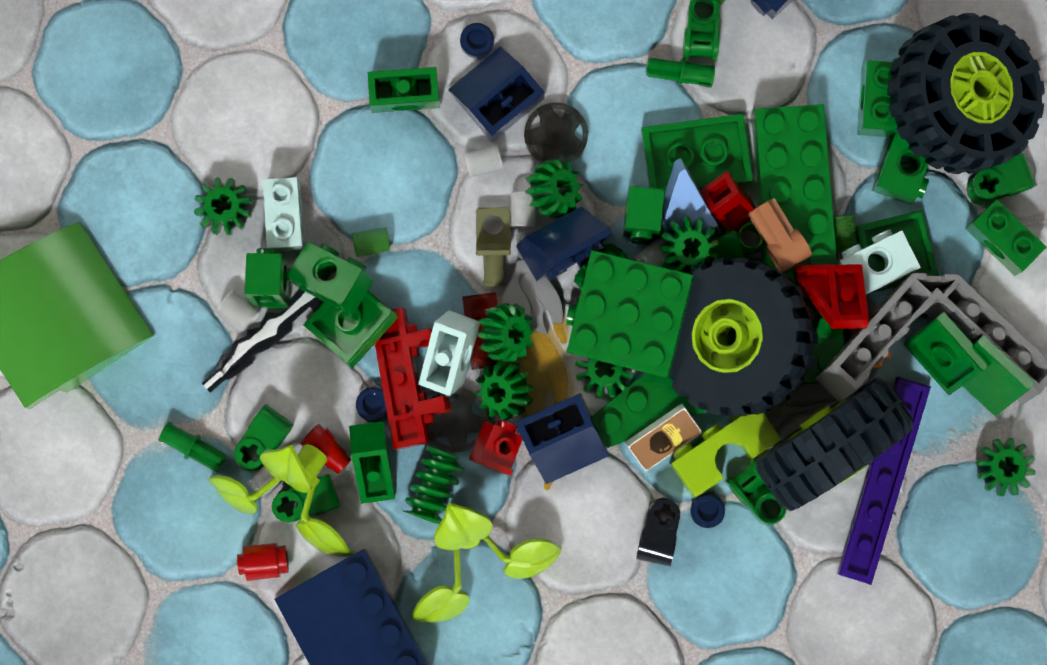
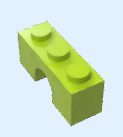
[670,413,781,498]

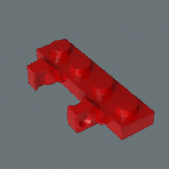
[375,307,452,450]

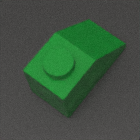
[349,421,395,504]

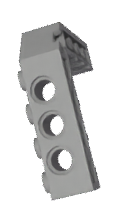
[815,273,1047,405]

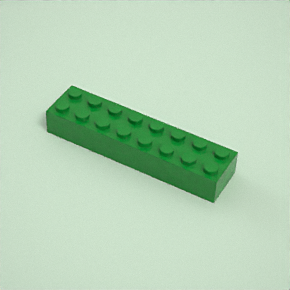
[751,104,844,385]

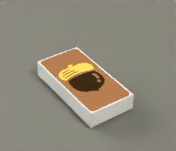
[625,403,703,472]

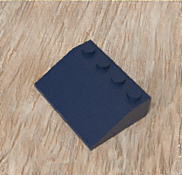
[274,549,429,665]

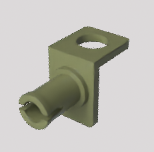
[476,207,511,287]

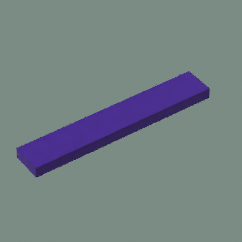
[837,376,931,585]

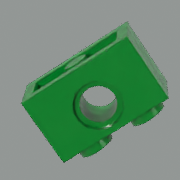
[857,60,897,138]
[367,67,440,113]
[872,126,929,205]
[623,186,664,244]
[965,199,1047,276]
[286,241,374,316]
[244,248,291,309]

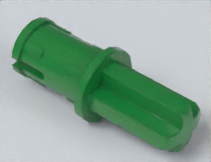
[646,58,715,88]
[158,421,227,472]

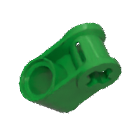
[683,0,720,61]
[966,153,1038,205]
[234,404,294,471]
[725,459,787,526]
[272,474,341,523]

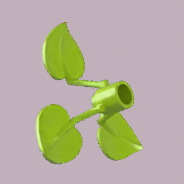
[208,444,355,556]
[412,503,562,622]

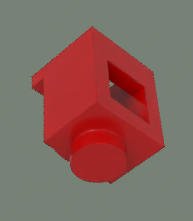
[700,171,756,231]
[469,419,523,476]

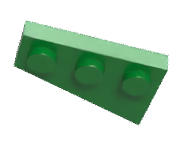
[592,373,707,448]

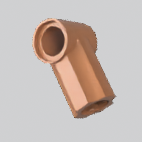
[748,198,812,272]

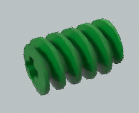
[402,446,465,524]

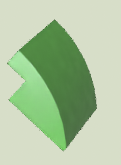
[0,222,154,409]

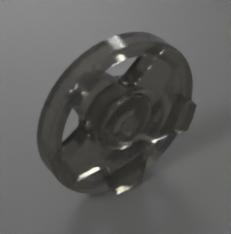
[524,102,588,164]
[427,388,488,452]

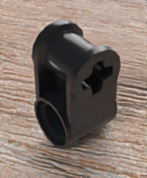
[636,498,680,567]

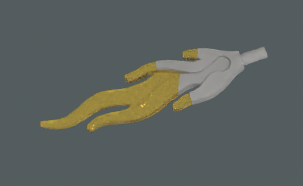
[501,232,569,490]

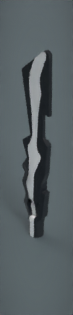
[202,271,337,393]

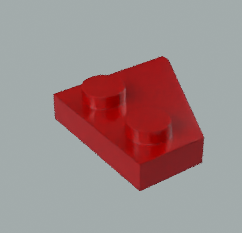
[793,264,869,329]

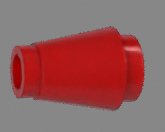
[300,423,351,474]

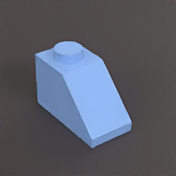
[661,158,718,244]

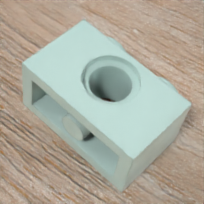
[262,177,305,253]
[837,229,921,295]
[418,310,480,396]

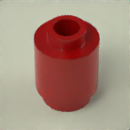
[237,543,289,581]

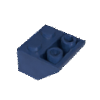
[448,47,545,142]
[516,207,613,281]
[515,393,610,484]

